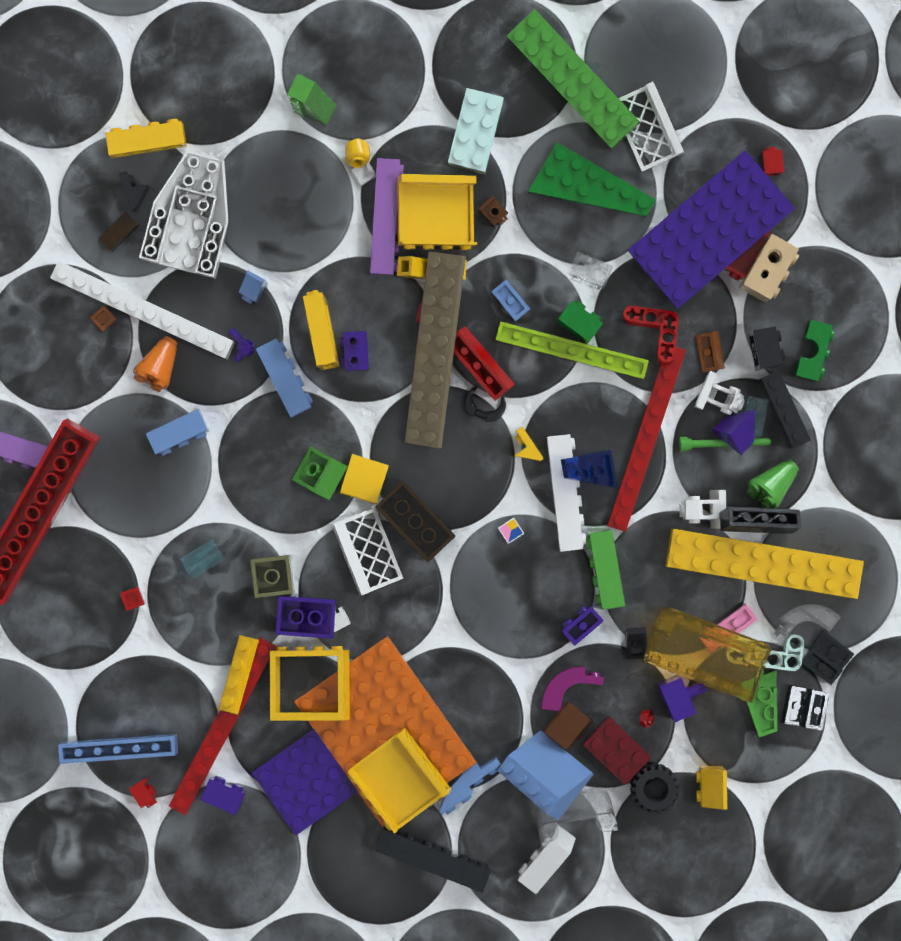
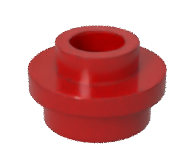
[640,709,655,729]

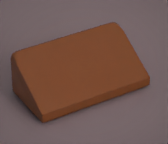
[695,331,725,373]

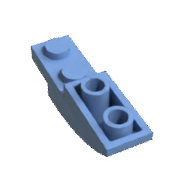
[439,757,501,815]

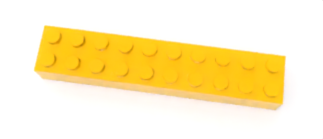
[665,528,864,599]

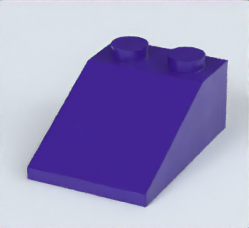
[276,595,336,639]

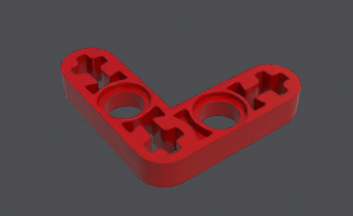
[623,306,679,366]

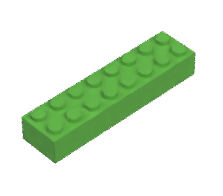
[507,9,640,149]

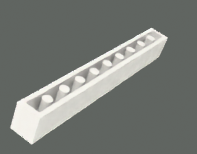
[50,261,235,360]

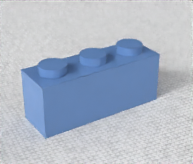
[146,409,210,456]

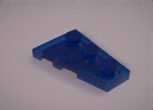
[561,450,618,488]

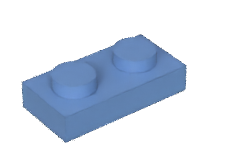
[491,280,530,322]

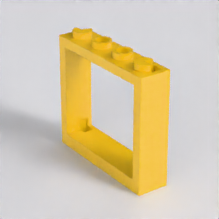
[303,290,340,370]
[270,646,350,721]

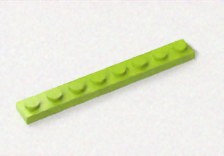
[495,321,649,379]

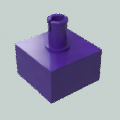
[656,674,707,722]

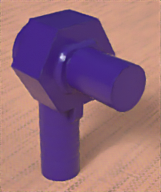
[228,328,255,362]

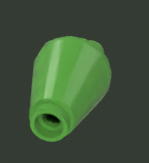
[747,459,799,509]

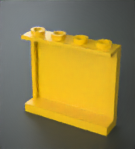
[397,174,477,250]
[348,728,451,834]

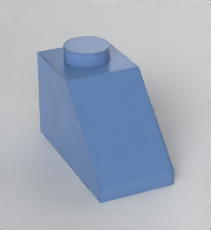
[239,270,268,304]

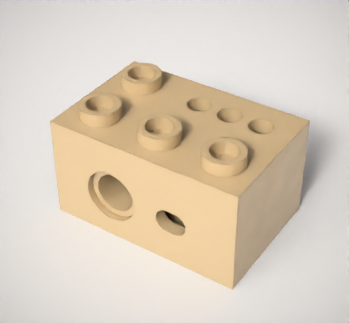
[739,234,799,303]

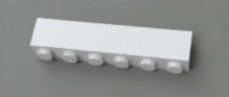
[546,434,586,552]

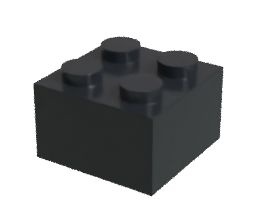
[748,326,785,371]

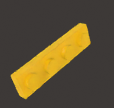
[218,635,259,715]

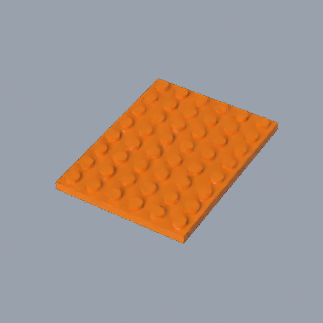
[294,636,476,827]

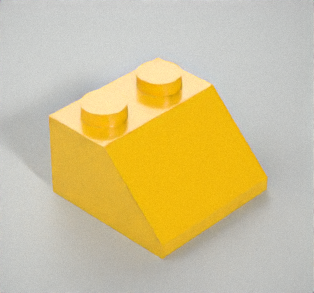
[696,766,727,810]

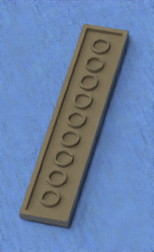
[405,252,466,448]

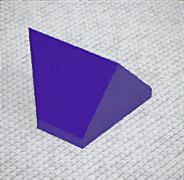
[712,409,755,455]

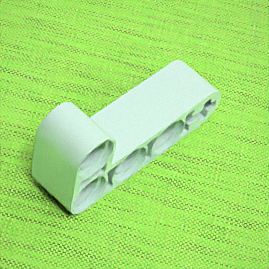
[725,634,804,671]

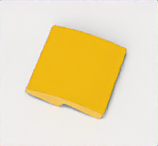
[340,454,389,505]

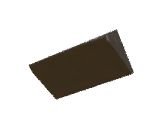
[99,212,140,252]

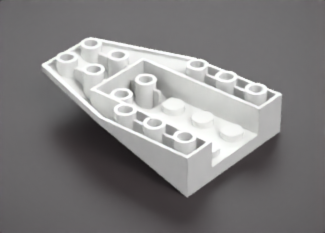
[139,151,229,279]

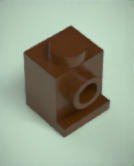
[479,196,508,227]

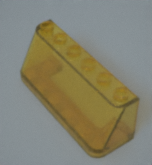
[643,607,771,703]

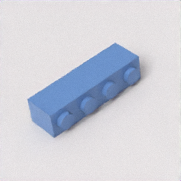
[256,339,313,418]

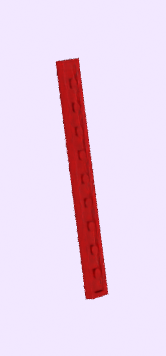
[607,347,686,532]
[169,637,277,815]

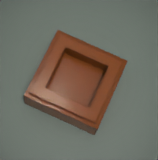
[90,305,117,332]

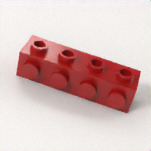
[454,326,515,401]

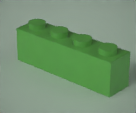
[586,530,625,610]

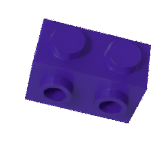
[340,331,369,372]
[561,605,604,646]
[200,775,247,815]

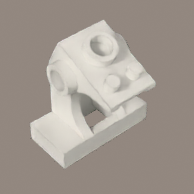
[694,371,745,415]
[679,490,726,529]

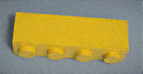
[105,119,187,158]

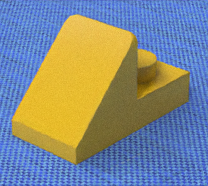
[514,427,544,461]

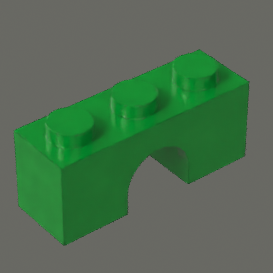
[793,320,835,382]

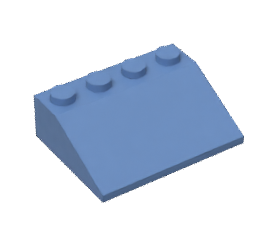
[497,730,594,820]

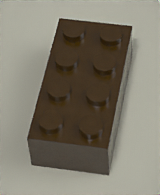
[375,480,456,562]

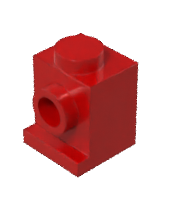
[129,777,157,808]

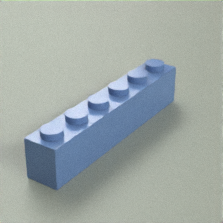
[58,734,178,764]

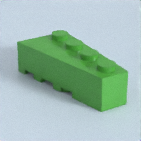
[287,73,337,125]

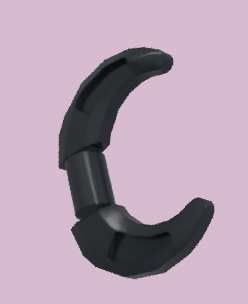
[464,386,506,422]

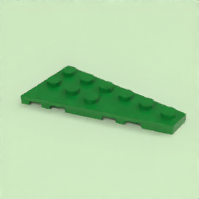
[528,142,656,217]

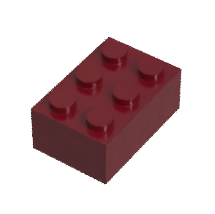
[582,715,652,785]

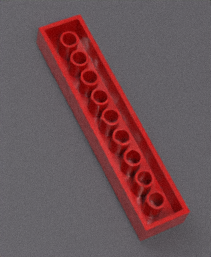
[0,418,101,605]

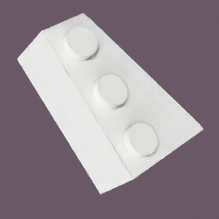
[518,824,576,894]

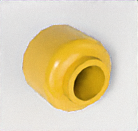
[345,138,370,168]

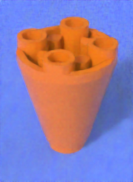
[133,336,178,392]

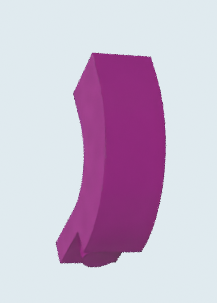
[541,666,604,711]

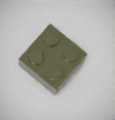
[250,555,295,598]

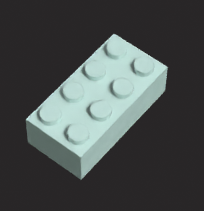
[448,88,504,175]

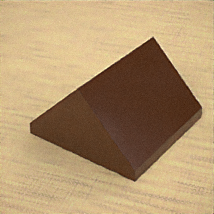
[544,701,593,751]

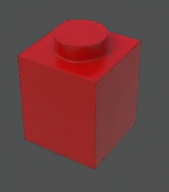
[760,147,784,176]

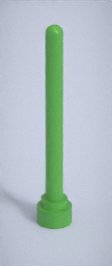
[679,437,771,452]

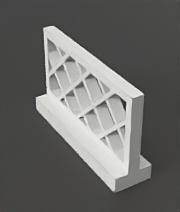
[618,82,685,172]
[332,508,403,596]

